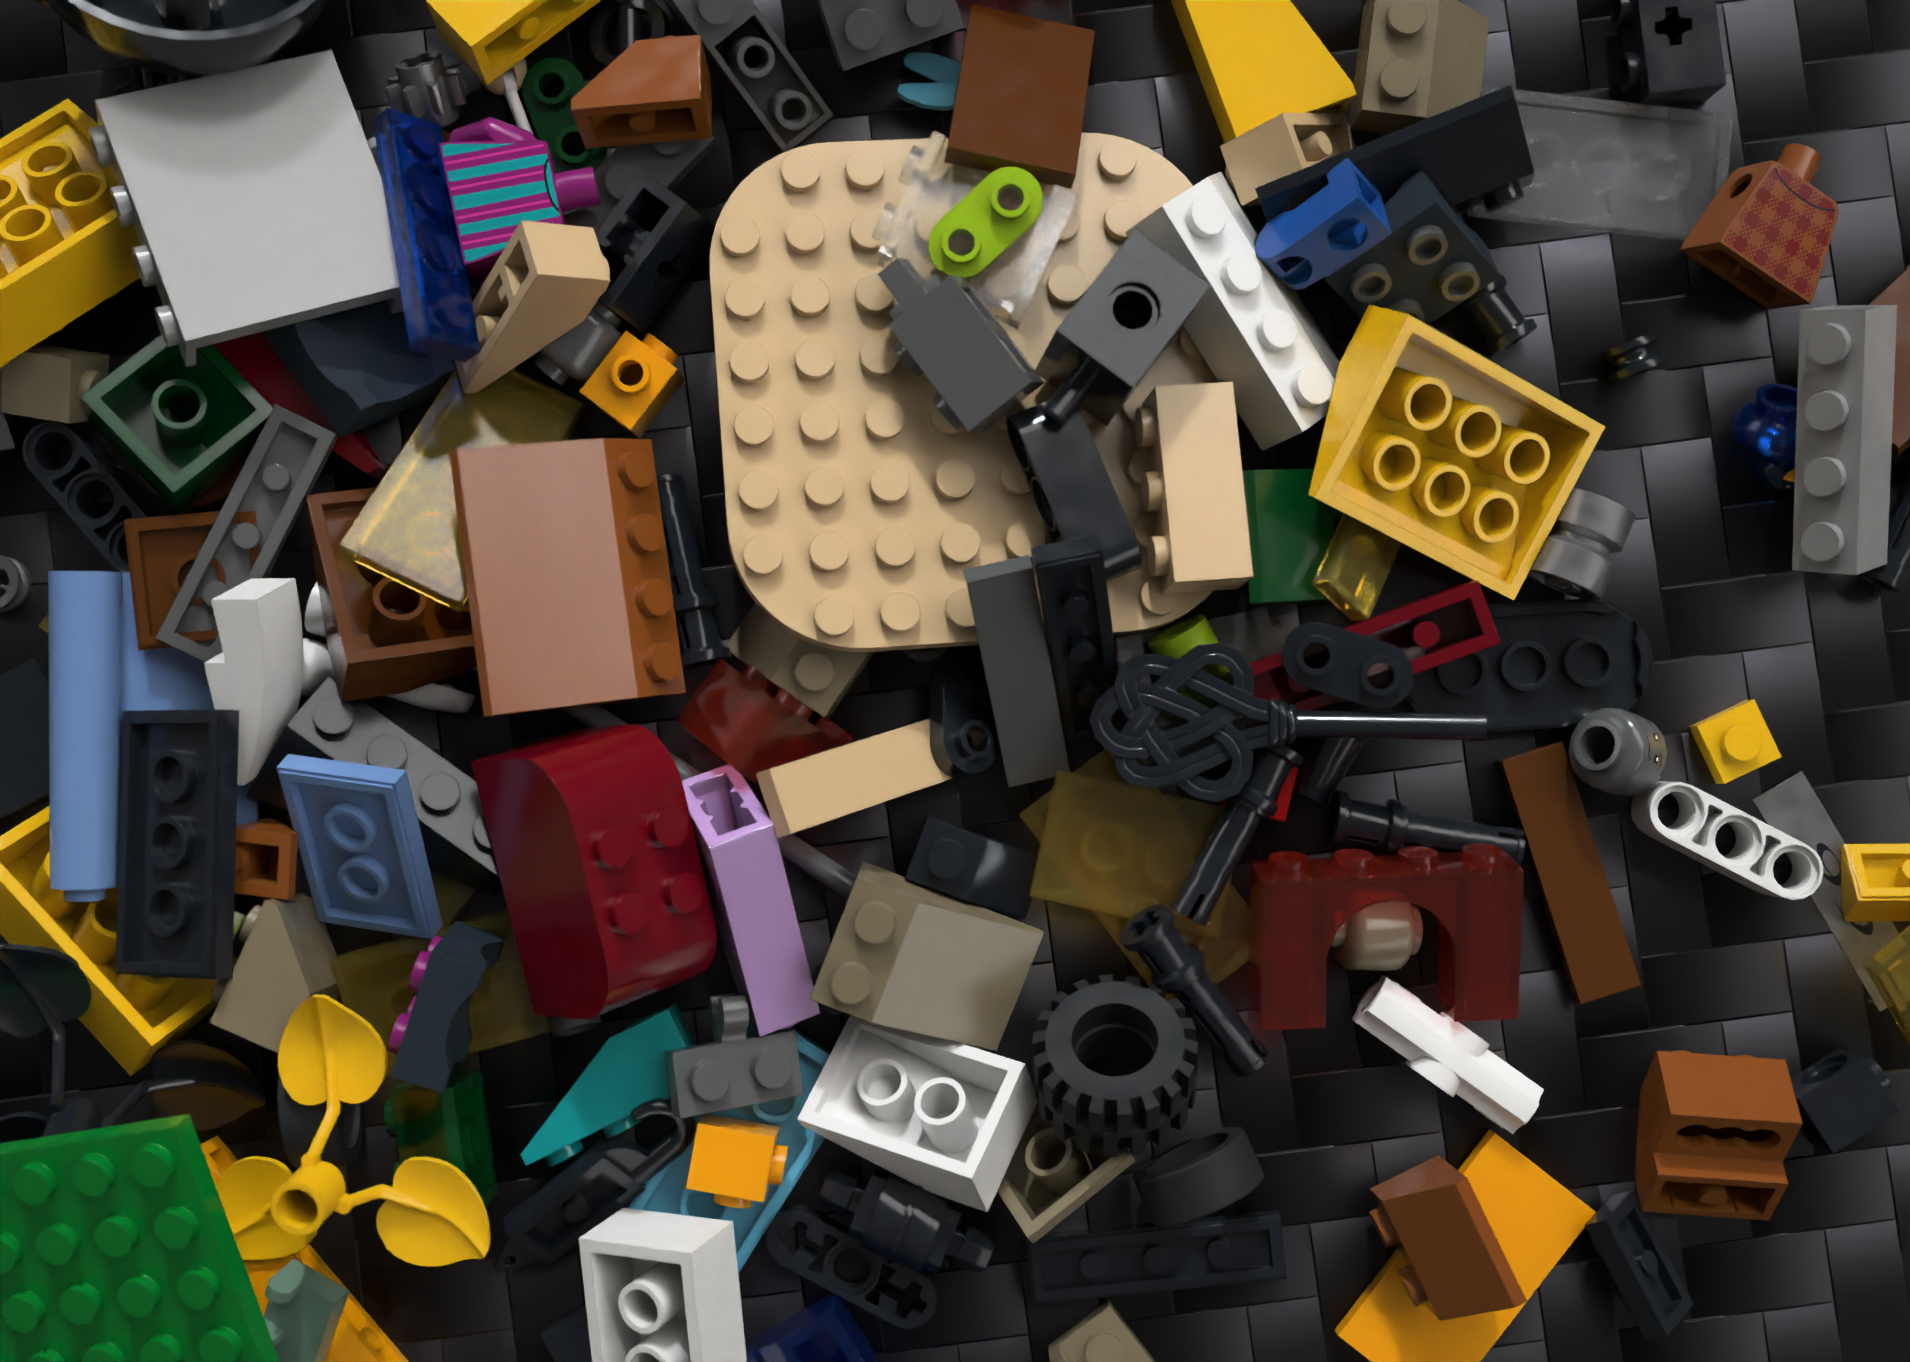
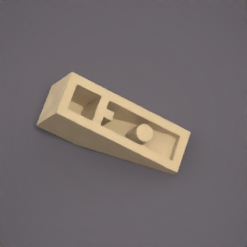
[449,220,611,394]

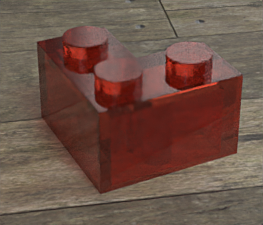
[675,658,853,825]

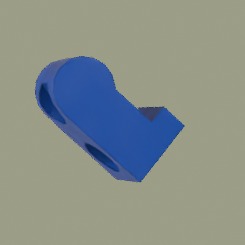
[1255,158,1392,290]

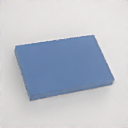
[276,754,443,939]

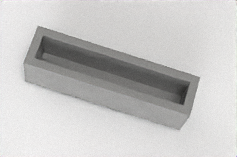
[1792,305,1897,575]

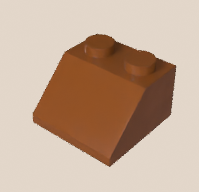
[1369,1155,1527,1321]

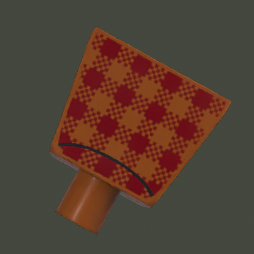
[1680,143,1839,309]

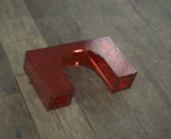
[1249,843,1524,1030]

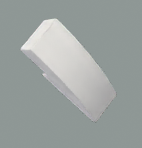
[204,578,304,786]

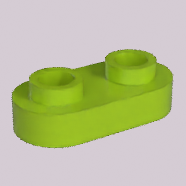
[928,167,1043,281]

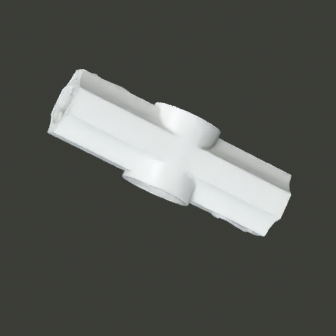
[1352,975,1544,1134]

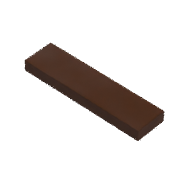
[1497,742,1641,1004]

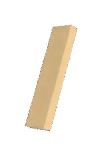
[756,718,972,838]

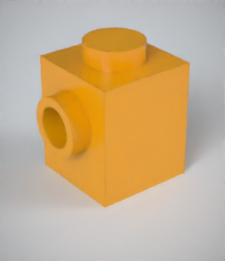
[579,330,685,439]
[686,1113,789,1208]

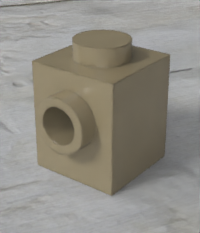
[1,344,109,424]

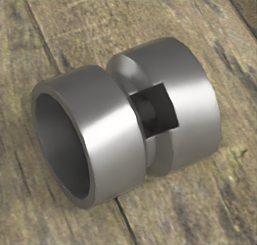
[1527,488,1636,602]

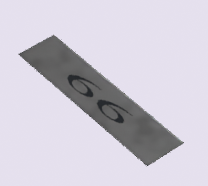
[1753,771,1910,1012]

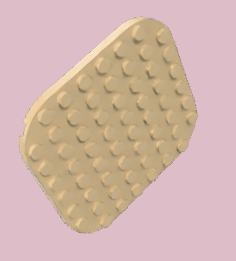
[710,133,1219,652]

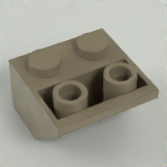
[210,892,346,1053]

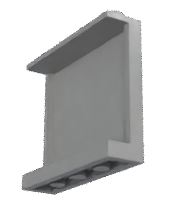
[88,50,422,367]

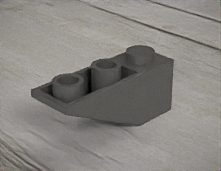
[663,0,833,153]

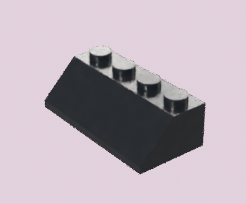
[1255,85,1535,280]

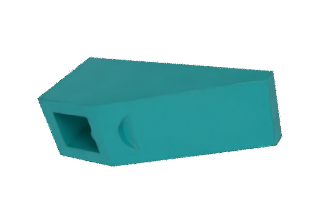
[520,1002,696,1167]

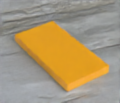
[1334,1129,1596,1362]

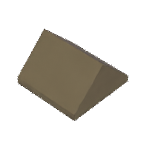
[997,1100,1136,1244]

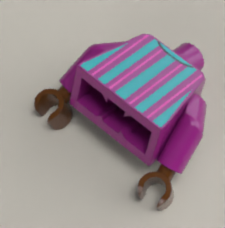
[428,117,601,299]

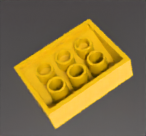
[0,99,141,368]
[1308,304,1605,601]

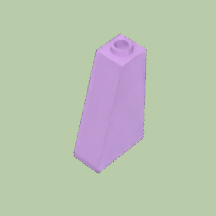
[682,762,820,1037]

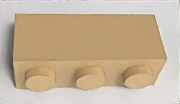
[1135,382,1253,594]

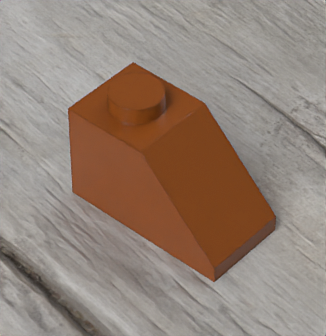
[571,35,712,149]

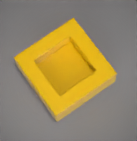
[1689,699,1782,784]

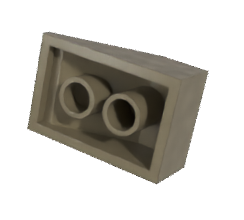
[810,861,1044,1051]

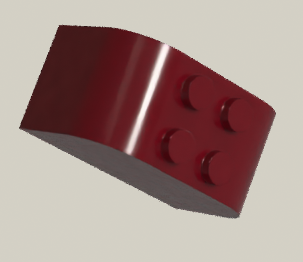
[471,724,717,1019]

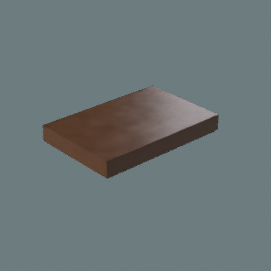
[944,4,1095,189]

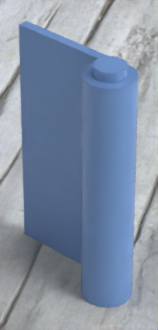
[48,571,259,902]

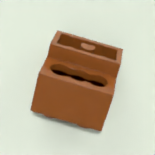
[1635,1050,1803,1221]

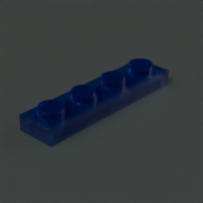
[373,108,480,363]

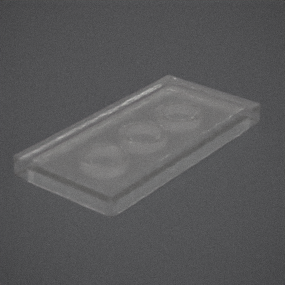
[1468,86,1734,241]

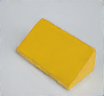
[1841,844,1910,922]

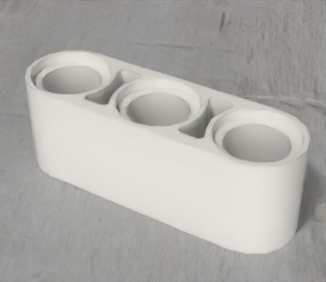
[1630,781,1824,900]

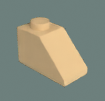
[1220,113,1356,206]

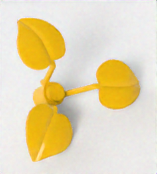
[216,994,490,1267]

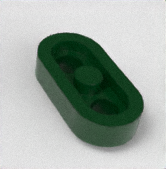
[522,58,611,173]

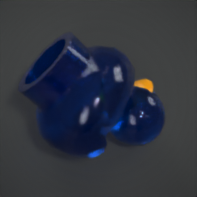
[1732,384,1797,493]

